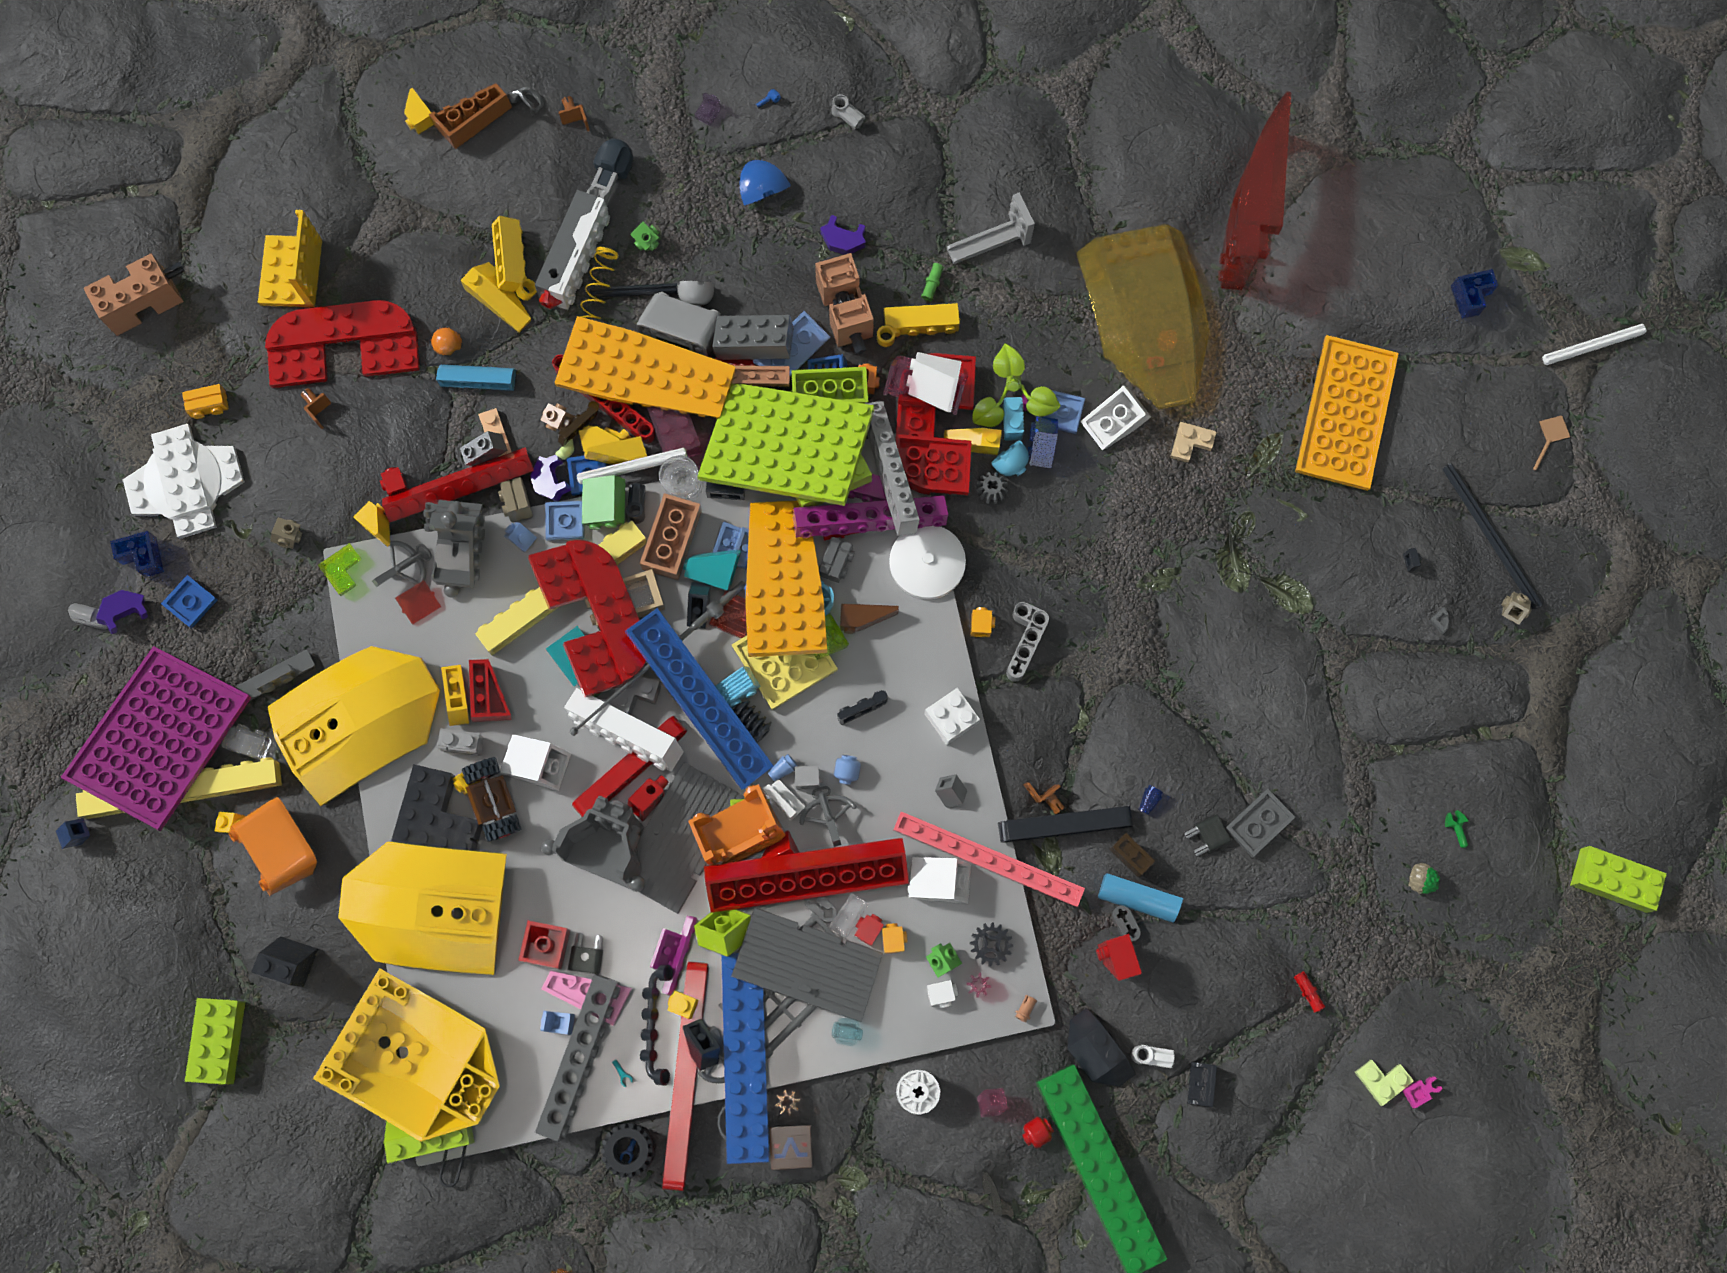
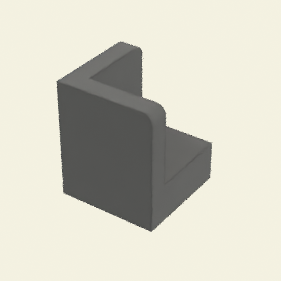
[935,774,967,807]

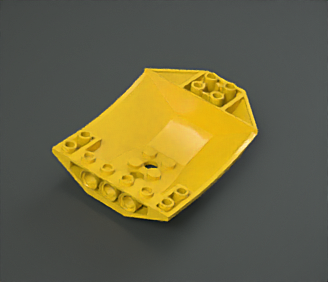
[268,646,440,806]
[338,841,507,975]
[313,968,500,1142]

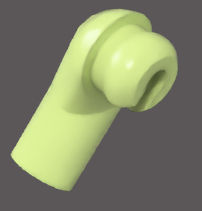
[555,438,574,460]

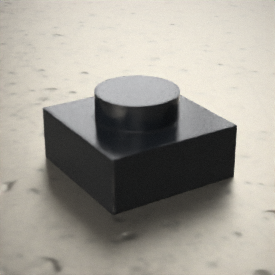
[1403,548,1421,572]

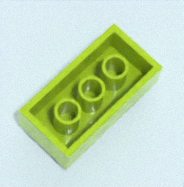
[791,367,868,404]
[1570,846,1667,913]
[185,998,245,1084]

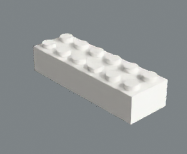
[564,688,684,772]

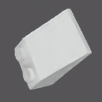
[1080,386,1151,450]

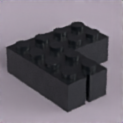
[391,764,484,851]

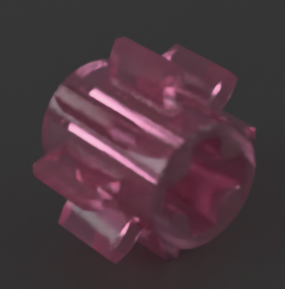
[966,973,991,998]

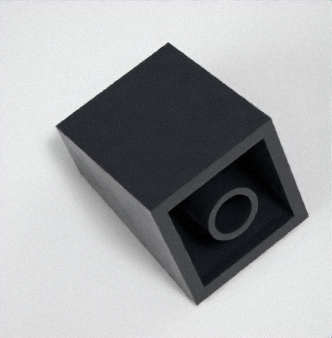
[251,936,318,987]

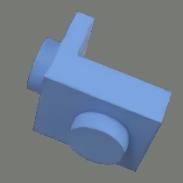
[504,522,537,552]
[540,1011,575,1035]

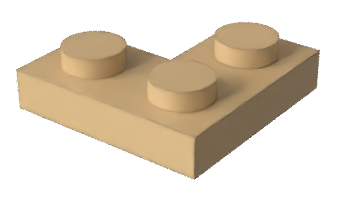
[1170,422,1216,463]

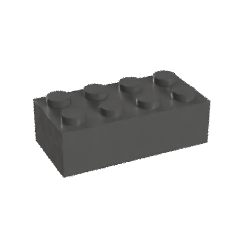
[712,315,794,360]

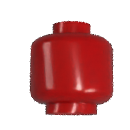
[1022,1117,1054,1148]

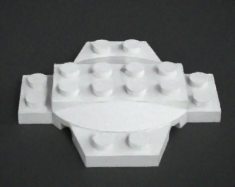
[123,424,244,539]

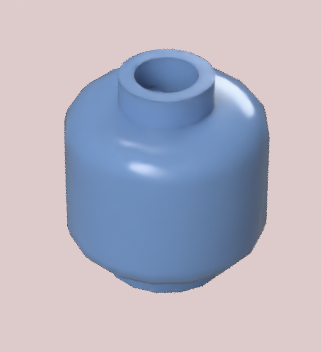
[834,755,861,784]

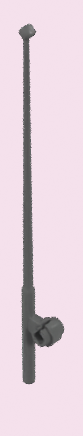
[570,581,746,736]

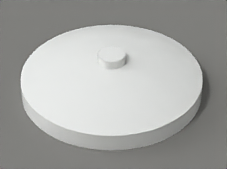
[889,526,966,599]

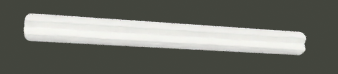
[1542,324,1647,365]
[577,448,687,484]

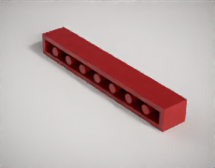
[382,447,534,523]

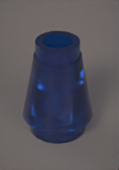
[1138,785,1163,815]

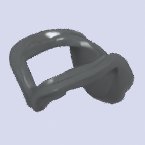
[507,87,544,115]

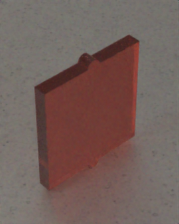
[395,580,441,625]

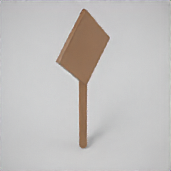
[1533,416,1570,471]

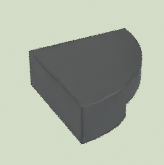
[1429,607,1449,634]

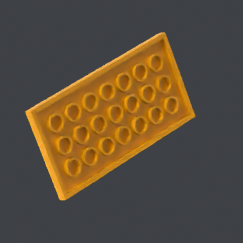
[1295,335,1399,491]

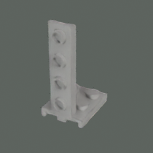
[947,193,1035,264]

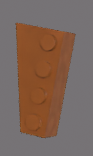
[429,84,512,149]

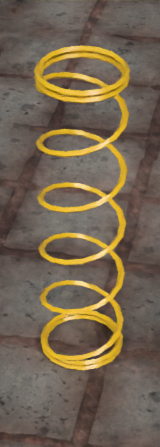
[580,247,619,319]

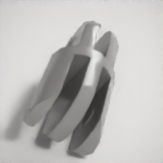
[68,603,108,629]

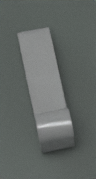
[1006,602,1049,682]

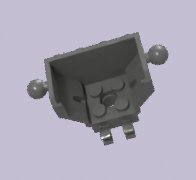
[424,500,485,598]
[541,795,645,892]

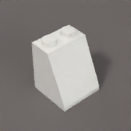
[906,352,962,412]
[501,735,571,791]
[908,857,971,904]

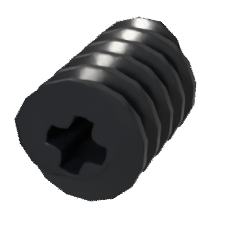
[733,700,772,742]

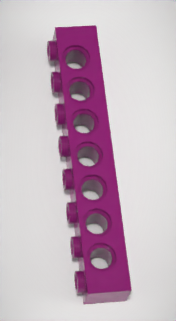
[793,496,948,538]

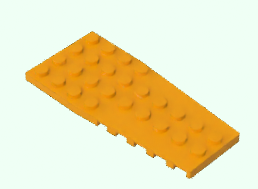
[554,316,736,419]
[746,501,827,657]

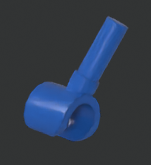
[756,89,781,108]
[620,1138,636,1163]

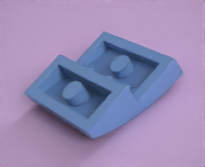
[712,522,749,569]

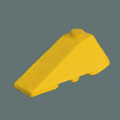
[460,262,531,333]

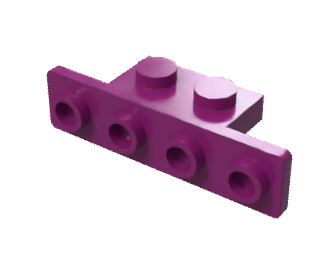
[650,915,697,996]

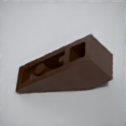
[840,604,899,634]

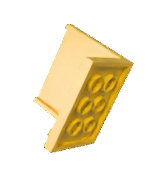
[258,210,322,308]

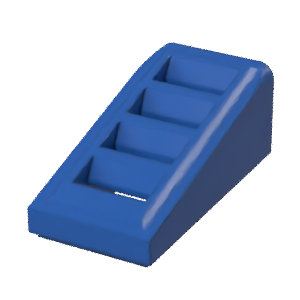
[808,354,847,370]

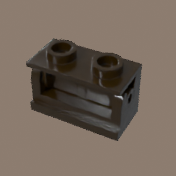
[1109,833,1155,877]

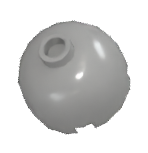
[677,281,714,307]

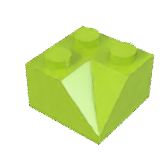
[694,909,751,957]

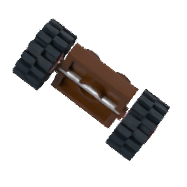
[461,757,522,842]

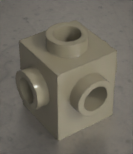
[270,517,302,549]
[1501,592,1532,624]

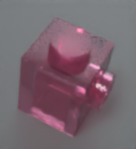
[977,1088,1007,1117]

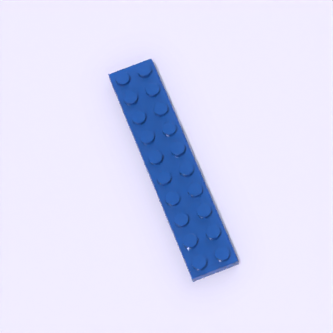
[625,608,774,790]
[721,953,769,1164]

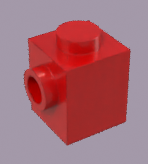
[380,467,408,496]
[854,914,884,947]

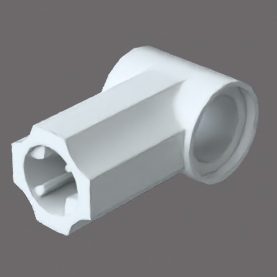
[1131,1045,1174,1068]

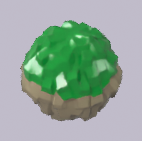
[1409,863,1440,894]

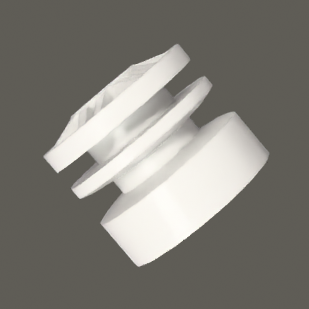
[896,1070,940,1114]

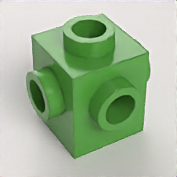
[630,222,660,251]
[926,943,962,978]

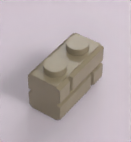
[498,477,533,523]

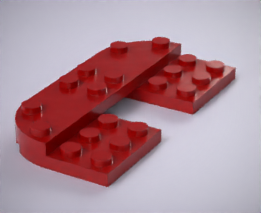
[265,300,420,388]
[895,353,976,495]
[528,540,646,698]

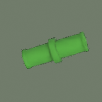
[921,263,944,301]

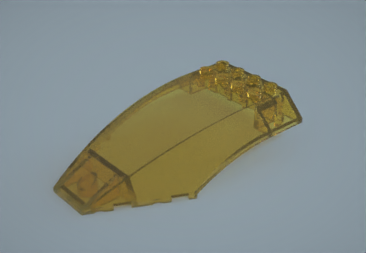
[1076,224,1210,410]

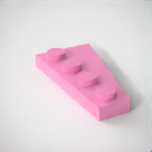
[542,971,632,1025]

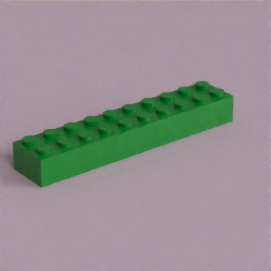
[1035,1065,1167,1273]

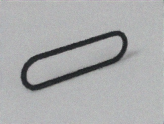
[439,1145,467,1187]

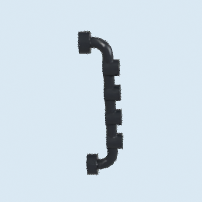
[640,965,674,1086]

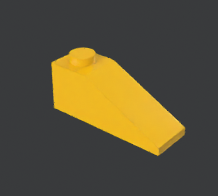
[944,428,1002,455]
[584,436,647,465]
[354,501,390,547]
[441,665,469,726]

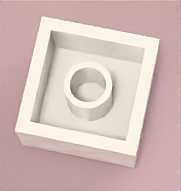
[924,688,980,745]

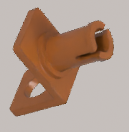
[559,96,590,132]
[301,388,331,429]
[1023,782,1065,814]

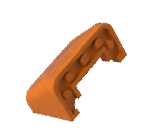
[688,784,785,866]
[229,797,317,896]

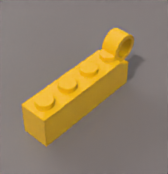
[492,216,537,300]
[877,303,959,347]

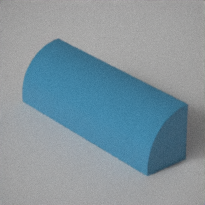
[436,364,516,390]
[1097,874,1183,923]

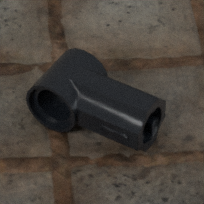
[626,483,646,524]

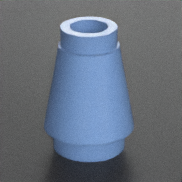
[768,754,798,782]

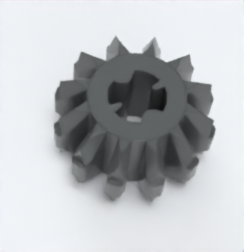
[976,472,1008,504]

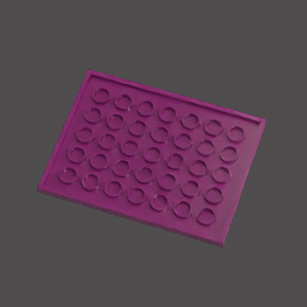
[61,646,251,832]

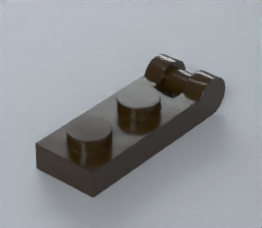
[558,401,599,447]

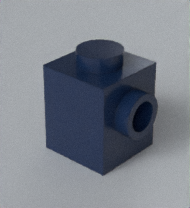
[56,818,90,849]

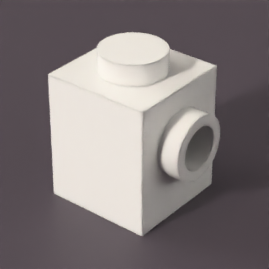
[926,980,958,1008]

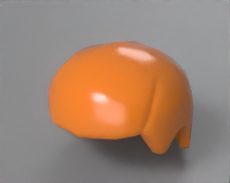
[431,328,462,355]

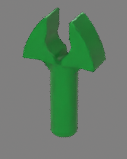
[1445,810,1468,848]

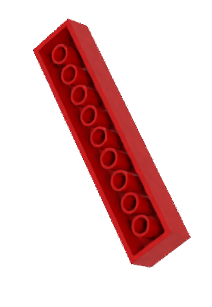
[704,838,909,913]

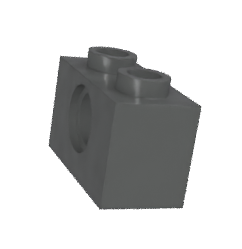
[460,431,508,466]

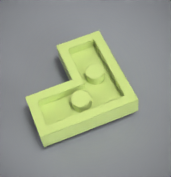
[1355,1060,1413,1106]

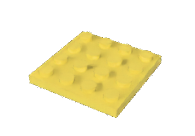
[732,636,838,710]

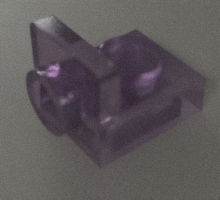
[694,93,721,126]

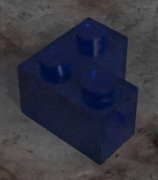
[1451,269,1498,319]
[1027,416,1058,468]
[110,531,164,577]

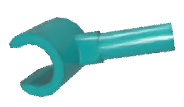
[612,1060,633,1087]

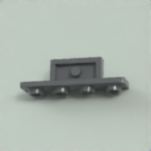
[237,650,316,701]

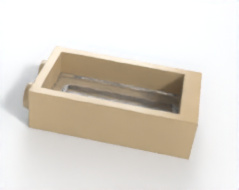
[585,569,665,630]

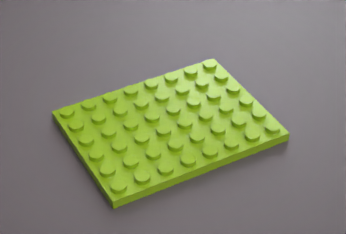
[697,384,875,506]

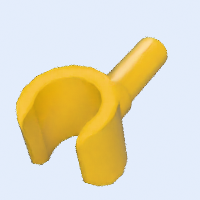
[604,427,631,440]

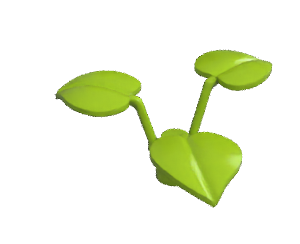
[973,344,1061,427]

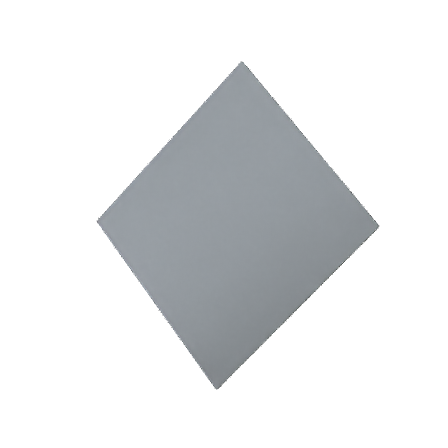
[323,433,1055,1166]

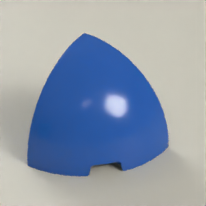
[740,160,790,206]

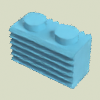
[1003,397,1024,440]
[715,666,760,708]

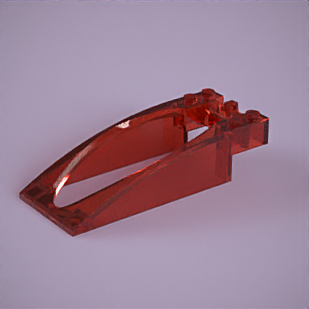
[1218,91,1291,290]

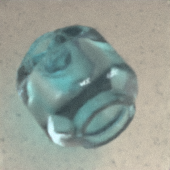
[831,1018,863,1046]

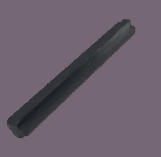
[590,283,678,298]

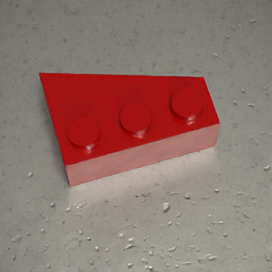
[469,659,511,722]
[1096,934,1142,981]

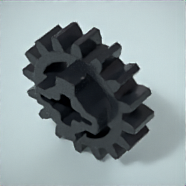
[969,922,1013,967]

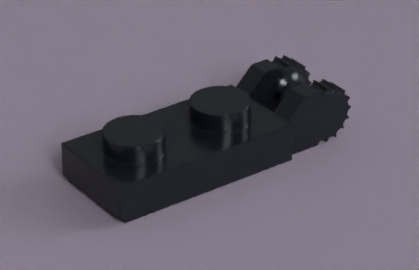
[837,690,888,725]

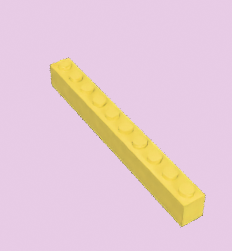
[475,521,647,655]
[76,757,282,819]

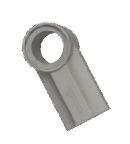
[832,94,865,129]

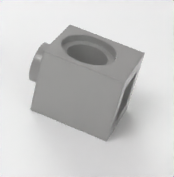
[795,766,823,789]

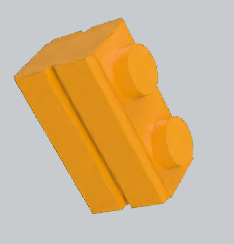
[182,384,229,419]

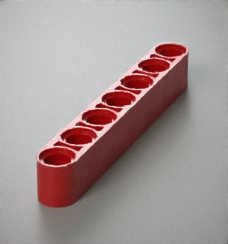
[552,354,655,444]
[572,716,687,817]

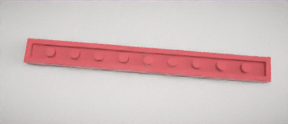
[893,812,1085,907]

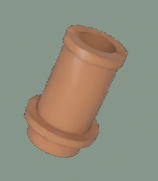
[1015,995,1037,1023]

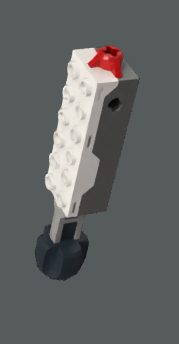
[535,139,634,310]

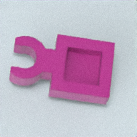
[1402,1077,1442,1108]

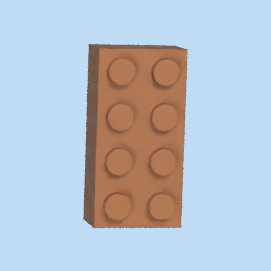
[640,493,702,580]

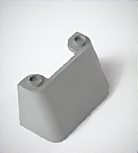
[636,292,721,357]

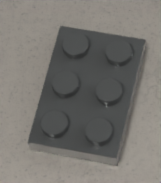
[1225,789,1295,857]

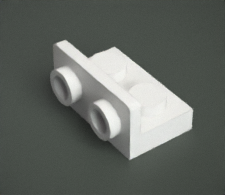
[763,780,805,821]

